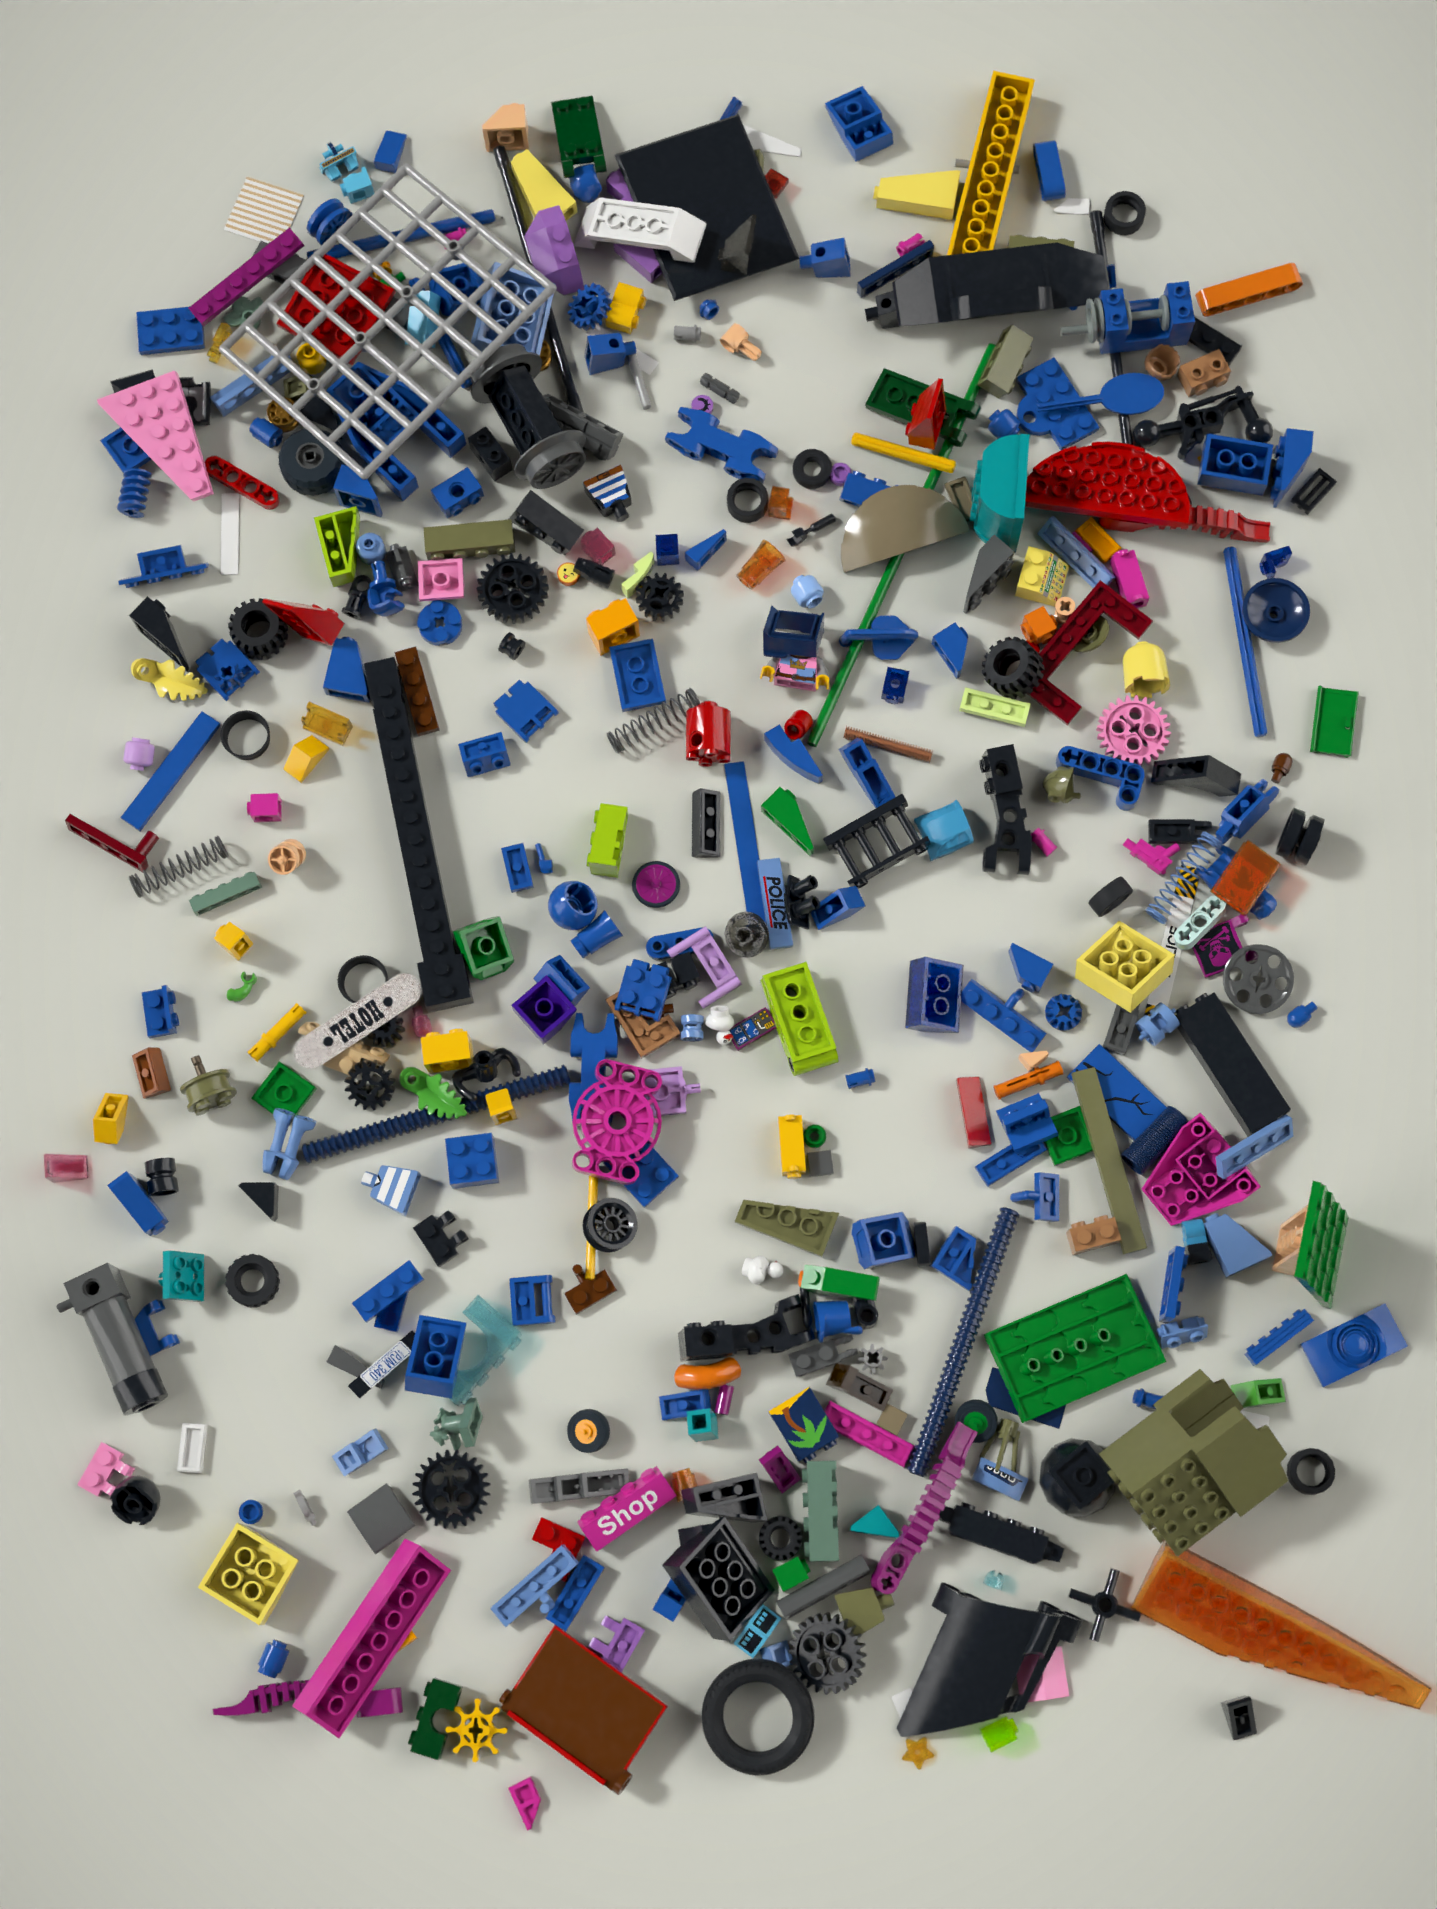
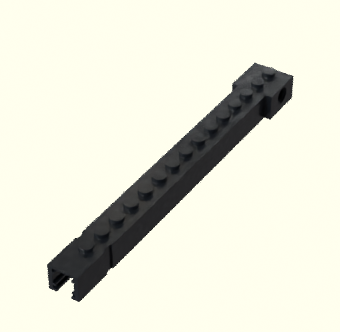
[363,657,474,1013]

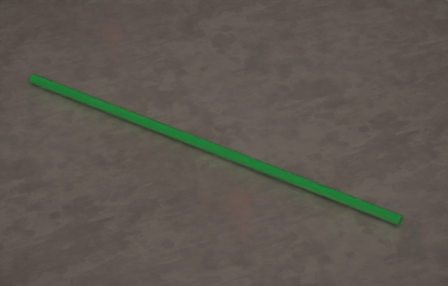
[806,343,996,747]

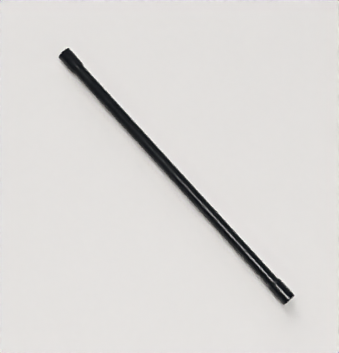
[493,146,584,412]
[1089,210,1133,445]

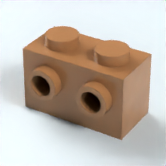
[1177,349,1231,397]
[1066,1215,1121,1255]

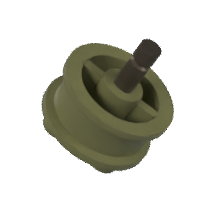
[180,1055,237,1116]

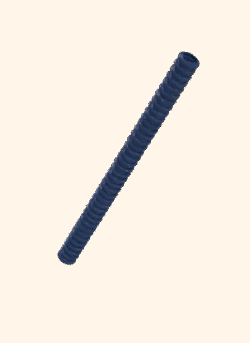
[302,1064,571,1164]
[907,1207,1020,1477]

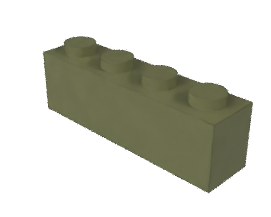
[423,519,515,560]

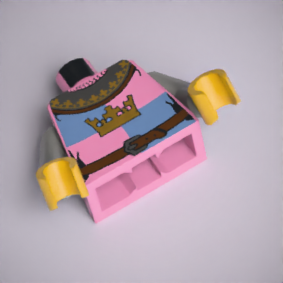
[760,654,829,692]

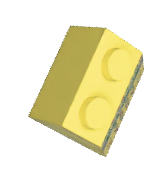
[1015,546,1069,607]

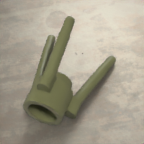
[980,1418,1020,1473]

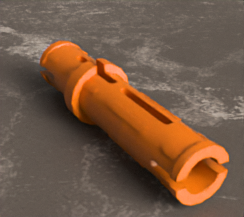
[993,1061,1064,1100]

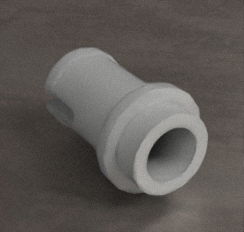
[674,325,701,342]

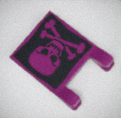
[1187,913,1257,978]

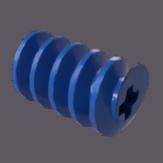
[117,468,152,518]

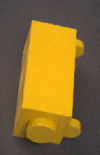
[778,1114,806,1179]

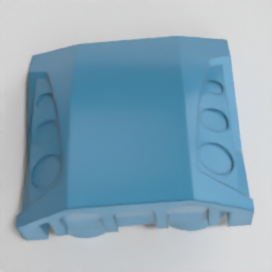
[914,800,974,861]

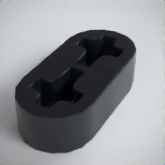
[913,1221,930,1267]

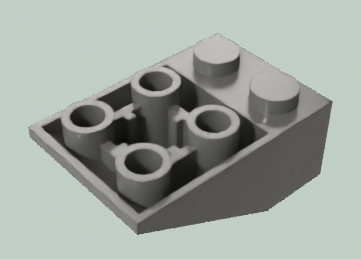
[963,535,1014,614]

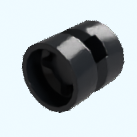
[144,1158,179,1196]

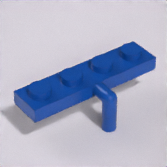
[957,979,1047,1052]

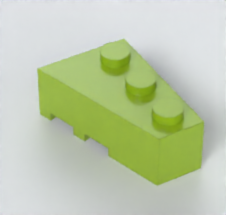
[314,506,360,587]
[587,803,629,878]

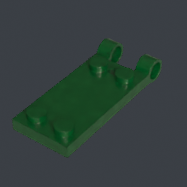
[551,95,607,179]
[865,368,981,447]

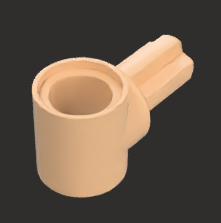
[720,323,762,361]

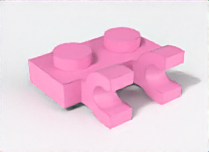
[77,1442,135,1497]

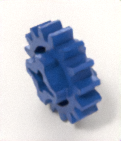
[568,283,612,331]

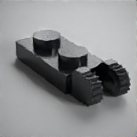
[1148,819,1212,844]

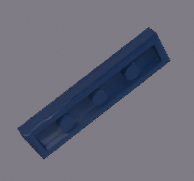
[857,240,934,298]

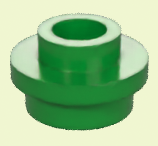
[803,1125,826,1148]

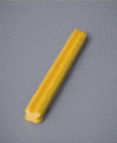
[851,432,956,473]

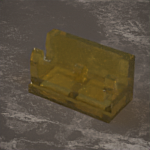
[301,702,353,746]

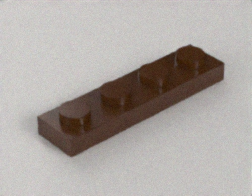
[394,646,440,736]

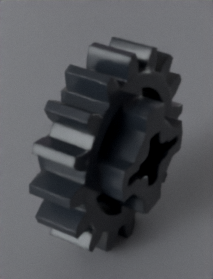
[636,573,684,621]
[344,1059,396,1110]

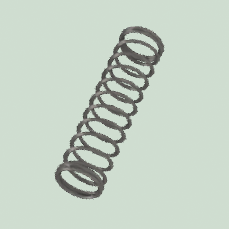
[607,688,700,754]
[129,835,228,898]

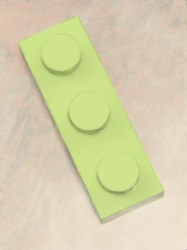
[959,687,1031,727]

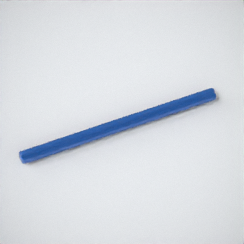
[307,209,495,258]
[1223,547,1267,737]

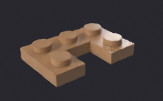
[605,991,681,1059]

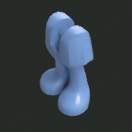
[263,1108,317,1180]

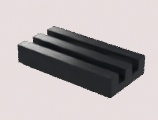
[1291,468,1337,515]

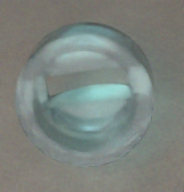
[983,1570,1004,1590]

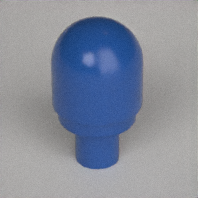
[1287,1002,1318,1028]

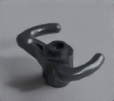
[452,1048,521,1102]

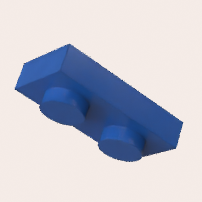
[501,843,534,893]

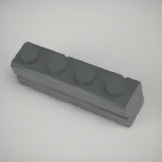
[543,394,624,461]

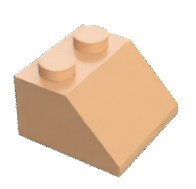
[482,103,529,152]

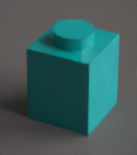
[687,1408,719,1442]

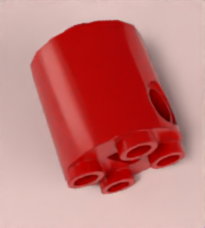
[686,701,731,767]

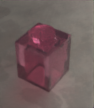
[581,527,616,565]

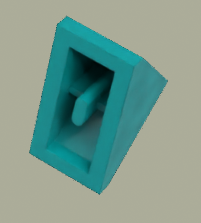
[850,1505,899,1538]

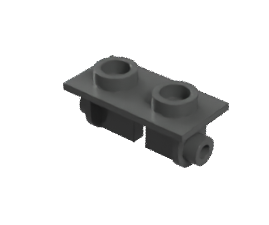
[386,544,419,592]

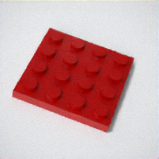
[276,254,396,366]

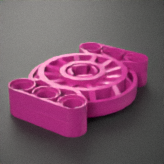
[572,1059,662,1185]

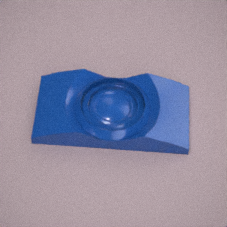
[1300,1303,1408,1387]

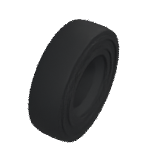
[792,449,832,489]

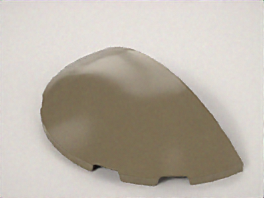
[841,485,970,573]

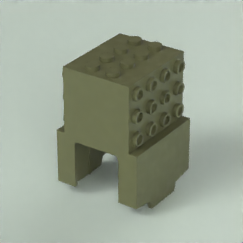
[1099,1369,1288,1557]

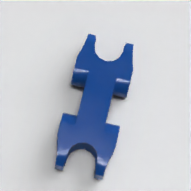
[665,407,778,484]
[569,1013,618,1127]

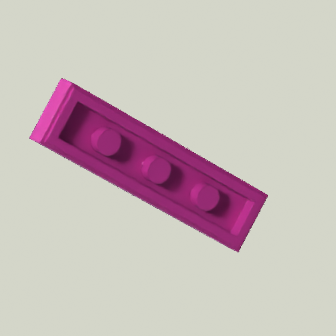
[824,1401,915,1468]

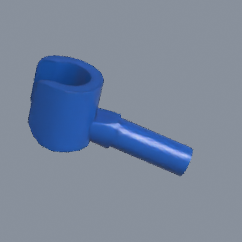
[535,843,553,873]

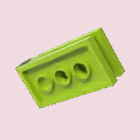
[760,962,839,1076]

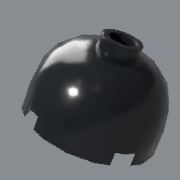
[110,1476,161,1525]

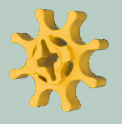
[445,1698,508,1762]

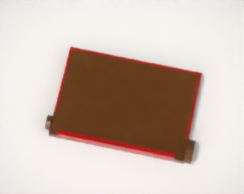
[499,1625,668,1795]

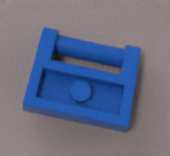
[509,1275,556,1326]

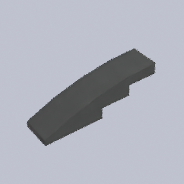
[529,1468,629,1504]

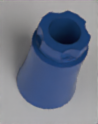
[570,910,623,958]

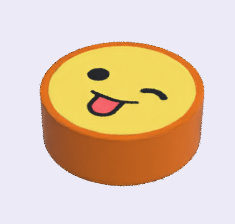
[557,562,580,586]

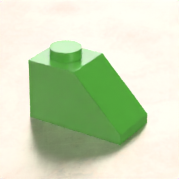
[1230,1378,1286,1408]

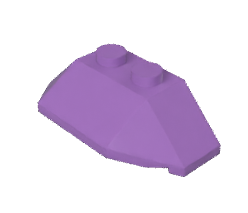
[524,205,584,296]

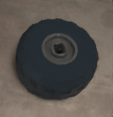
[278,429,346,496]

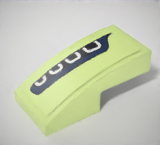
[621,552,655,598]

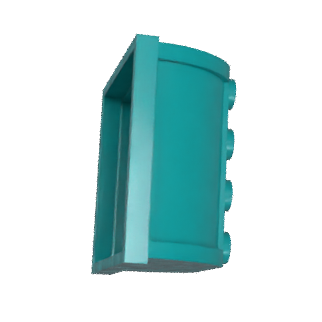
[970,434,1030,553]

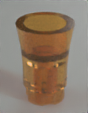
[736,539,785,590]

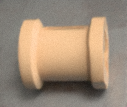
[1055,597,1075,623]

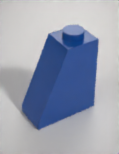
[323,637,370,703]
[107,1171,169,1236]

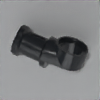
[342,575,372,619]

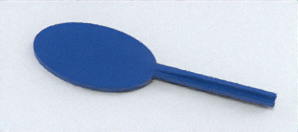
[1036,373,1164,415]

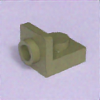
[283,373,314,401]

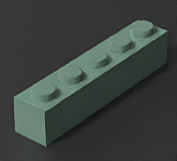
[189,871,262,916]

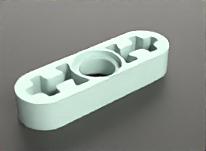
[1174,895,1226,950]

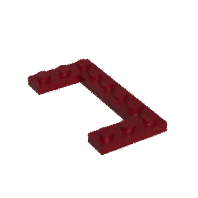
[1026,580,1153,726]

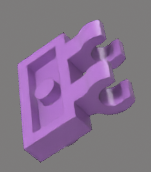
[589,1615,645,1672]

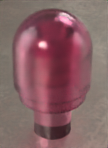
[412,1006,432,1038]

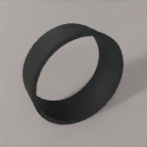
[220,710,270,760]
[337,955,388,1003]

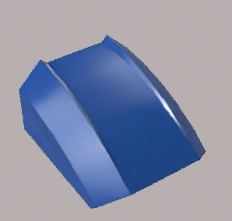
[429,263,485,316]
[851,1212,916,1269]

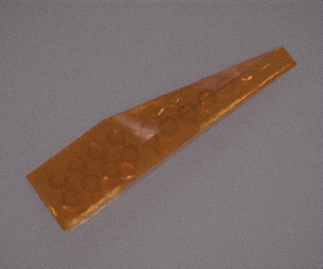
[1131,1541,1431,1709]

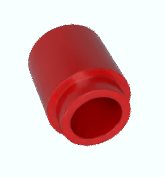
[784,710,813,739]

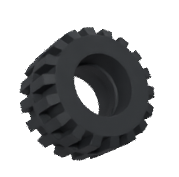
[228,598,288,660]
[982,637,1044,699]

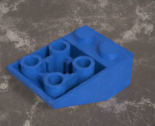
[1270,428,1314,508]

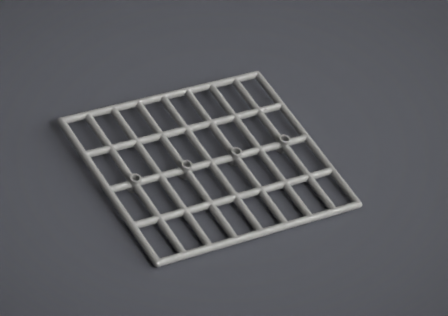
[219,163,557,480]

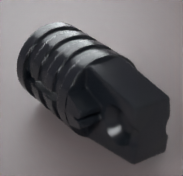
[573,557,615,589]

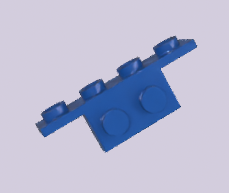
[118,545,209,588]

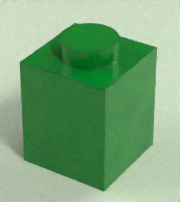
[772,1556,811,1592]

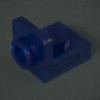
[1259,546,1292,579]

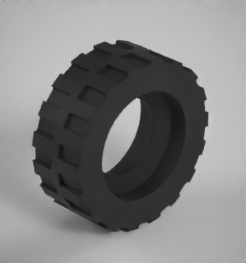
[225,1254,280,1308]

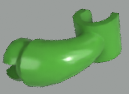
[227,972,257,1002]

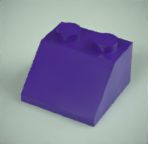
[511,975,577,1045]

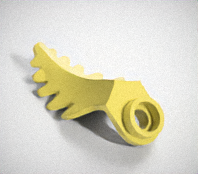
[131,658,208,701]

